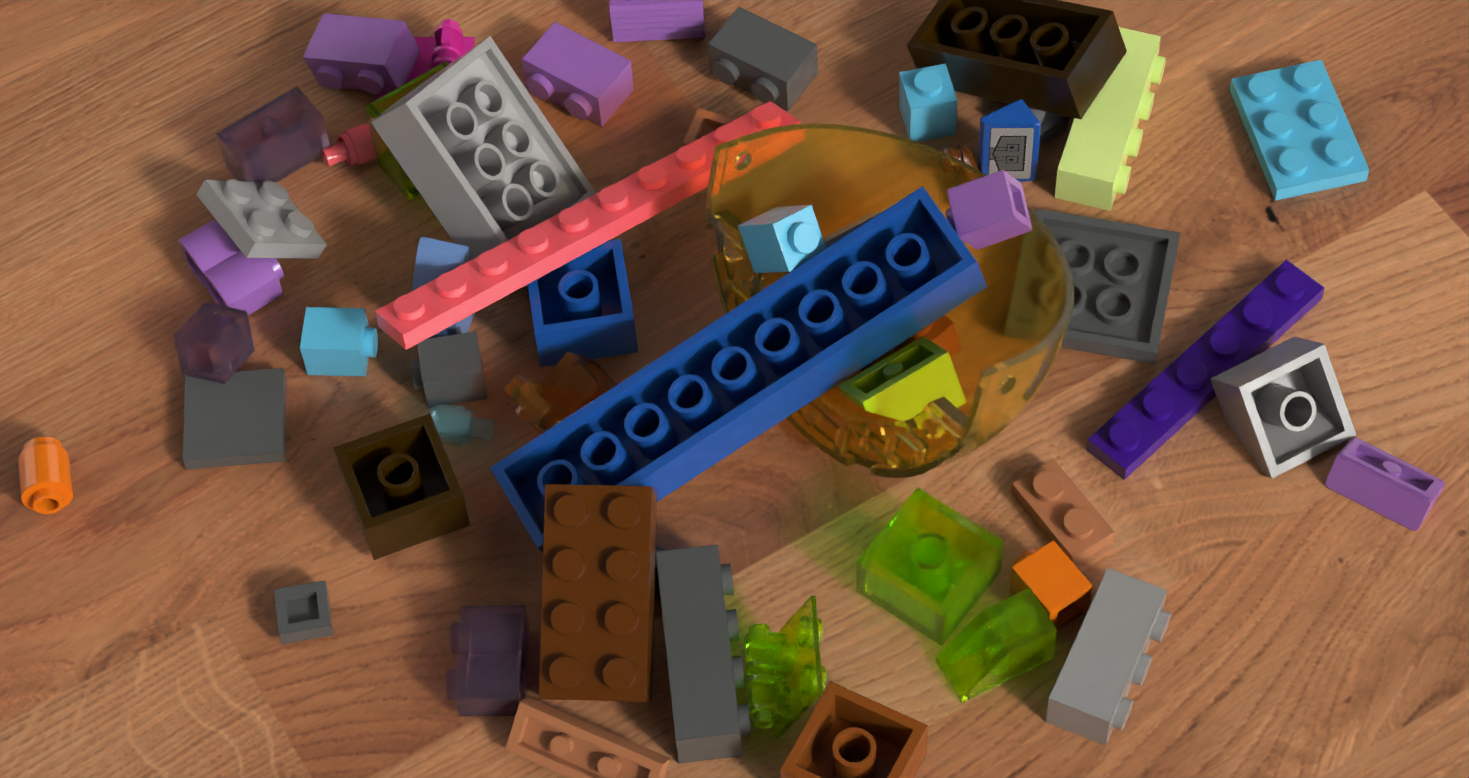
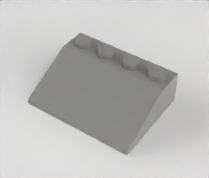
[371,36,596,260]

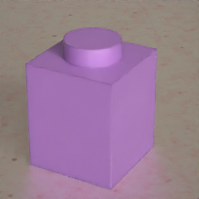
[946,170,1033,250]

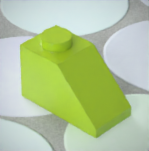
[838,336,967,428]

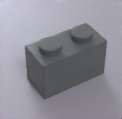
[708,7,818,111]

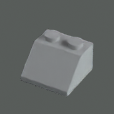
[1211,336,1356,479]

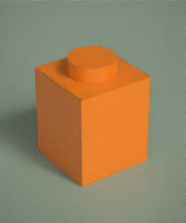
[1009,540,1092,637]

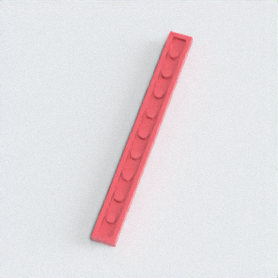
[375,101,801,350]

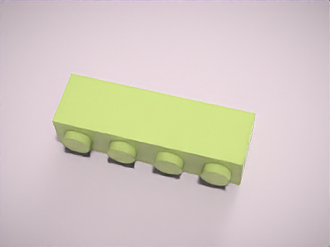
[1055,27,1166,211]

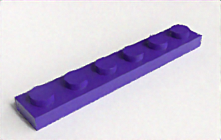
[1086,259,1324,480]

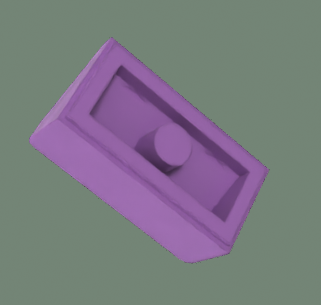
[1325,437,1446,531]

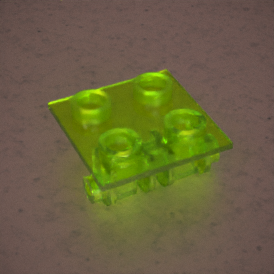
[744,596,827,739]

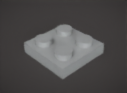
[196,179,327,259]

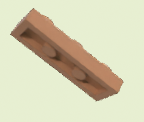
[505,697,671,778]

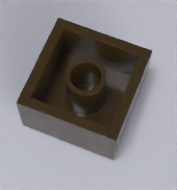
[333,413,470,560]

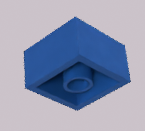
[528,239,638,367]

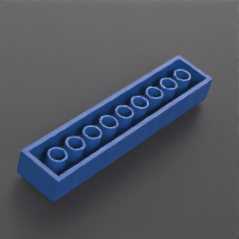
[490,186,987,553]

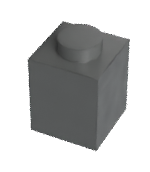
[410,331,487,408]

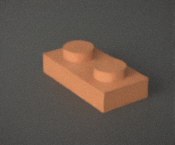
[1011,458,1115,565]

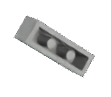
[1046,568,1171,746]

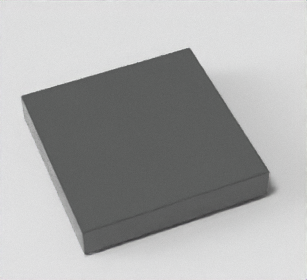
[183,368,287,470]

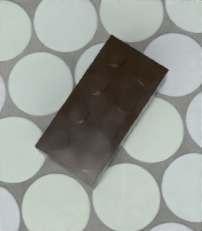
[907,0,1127,119]

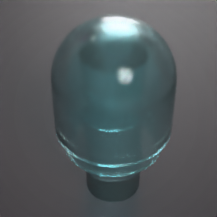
[426,404,495,446]

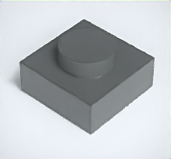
[274,580,334,644]

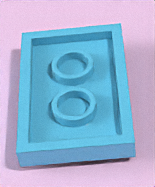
[1230,60,1369,201]

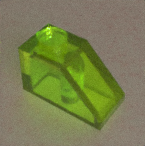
[935,587,1057,703]

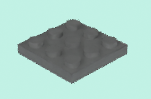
[1008,208,1180,364]

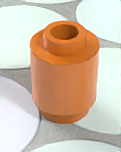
[18,437,73,514]

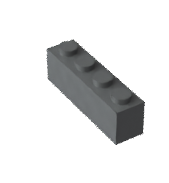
[656,545,751,763]

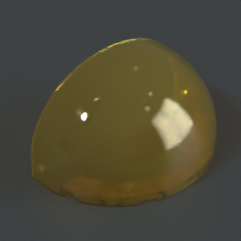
[706,123,1074,478]

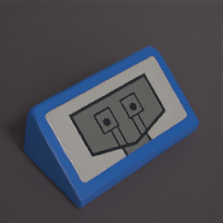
[978,99,1041,182]

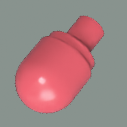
[321,123,386,167]

